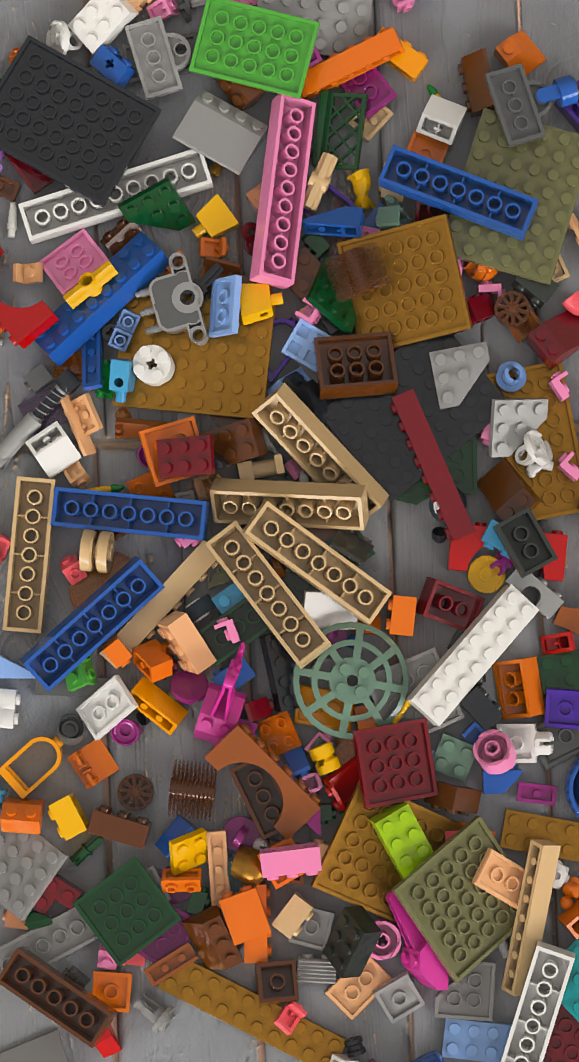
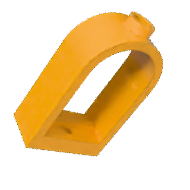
[0,736,64,799]

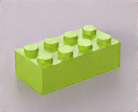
[369,802,434,880]

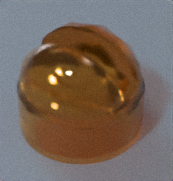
[115,406,132,418]

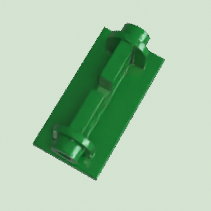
[95,359,115,399]

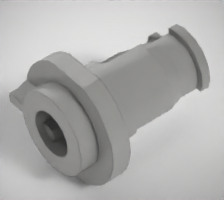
[133,992,176,1034]

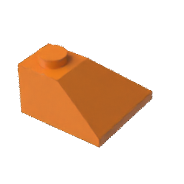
[493,30,547,76]

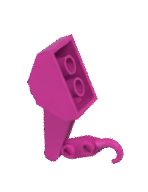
[193,642,247,744]
[386,891,448,990]

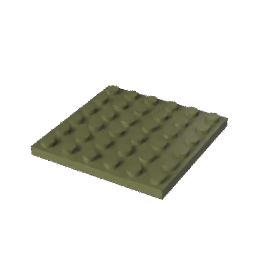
[392,815,517,983]

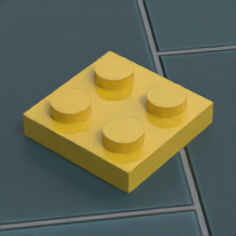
[169,827,208,876]

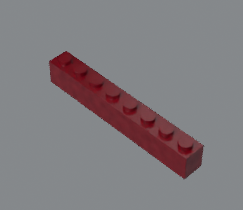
[390,389,475,541]

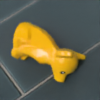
[347,168,376,210]

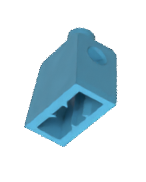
[109,358,136,403]

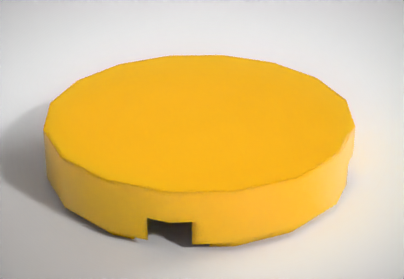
[467,556,506,593]

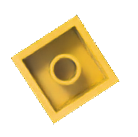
[48,792,89,841]

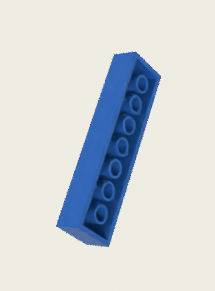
[378,145,539,241]
[34,231,169,367]
[51,487,210,541]
[19,556,165,692]

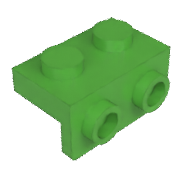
[65,654,97,691]

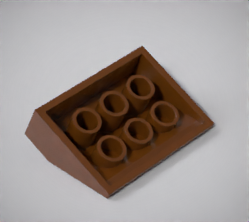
[314,331,398,400]

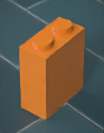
[219,884,272,946]

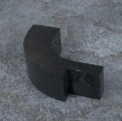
[282,371,327,425]

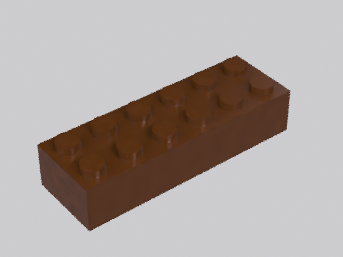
[0,946,118,1048]

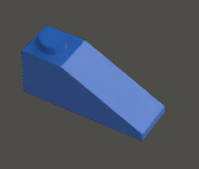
[302,206,364,238]

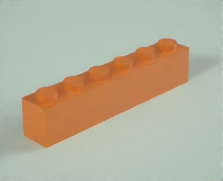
[301,27,405,100]

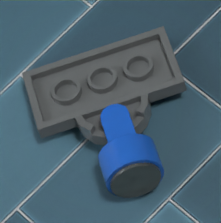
[484,63,579,148]

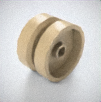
[79,529,114,573]

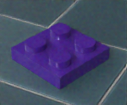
[545,687,579,729]

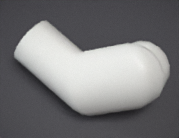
[526,461,554,478]

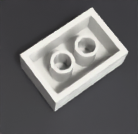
[67,0,138,54]

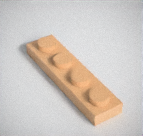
[206,830,230,908]

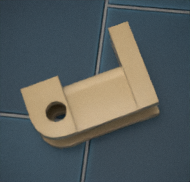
[237,454,285,480]

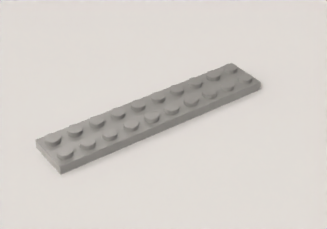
[0,864,172,991]

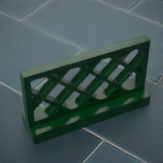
[312,90,368,171]

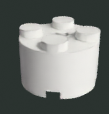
[133,345,175,386]

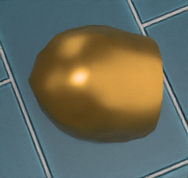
[231,845,264,885]

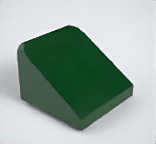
[24,911,53,930]

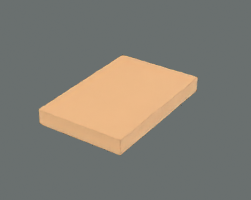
[471,848,525,909]
[325,957,392,1020]

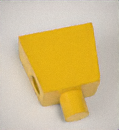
[191,194,239,239]
[240,283,284,325]

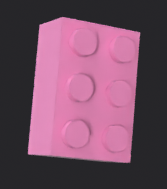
[260,842,322,880]

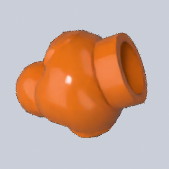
[560,877,579,910]

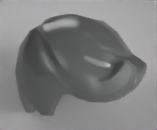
[56,713,86,746]

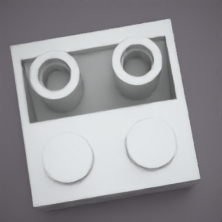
[416,94,467,145]
[25,421,82,479]

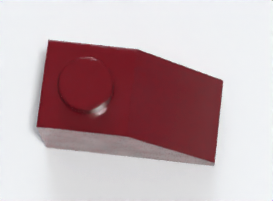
[244,696,275,723]

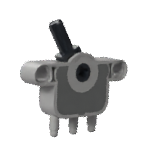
[135,252,224,346]

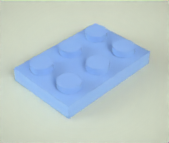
[208,275,242,338]

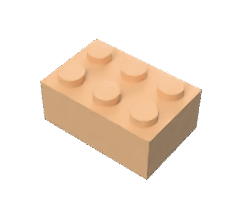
[156,611,217,674]

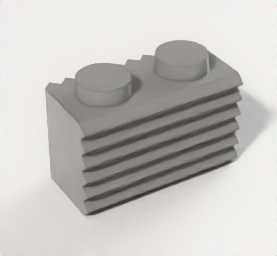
[297,953,336,984]

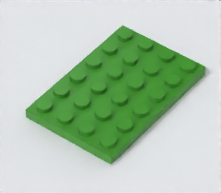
[189,0,320,99]

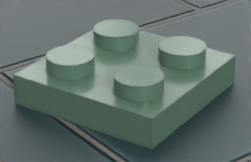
[433,732,475,782]

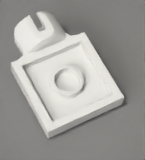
[497,724,554,763]

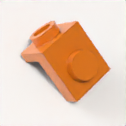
[198,237,229,259]

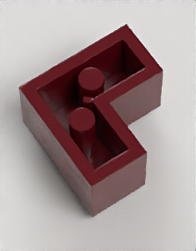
[452,292,499,335]
[33,874,84,915]

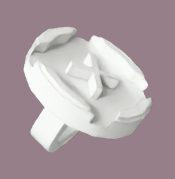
[46,20,83,55]
[515,429,553,466]

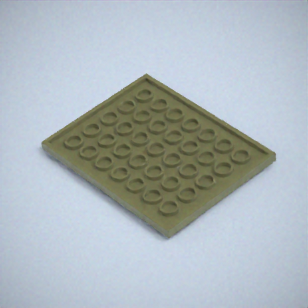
[449,108,579,285]

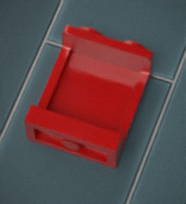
[322,756,359,813]

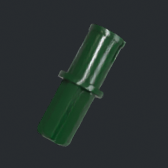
[69,835,104,866]

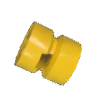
[308,741,342,776]

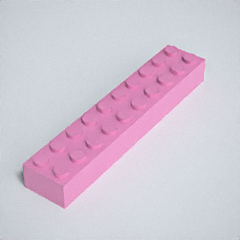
[249,94,316,289]

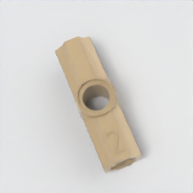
[303,152,338,212]

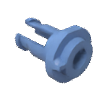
[495,361,526,392]

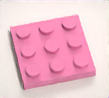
[39,228,111,295]

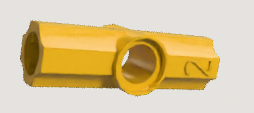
[63,260,118,309]

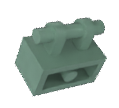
[375,194,414,231]

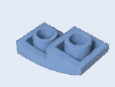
[108,308,141,352]

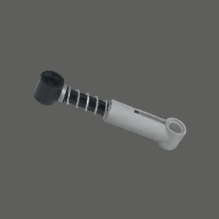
[0,368,82,471]

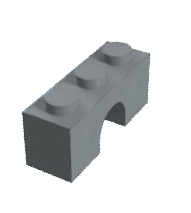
[504,568,564,619]

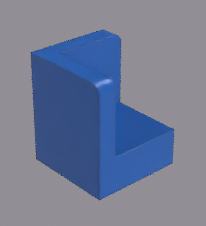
[460,720,485,744]

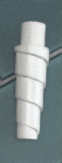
[7,202,17,238]

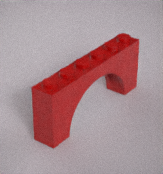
[0,247,59,349]
[447,522,568,582]

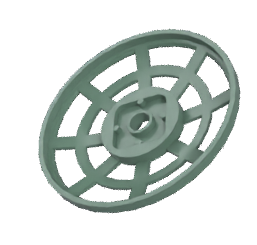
[292,622,408,739]

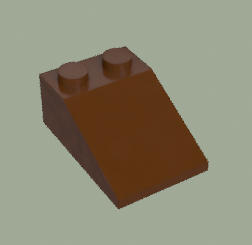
[477,458,542,521]

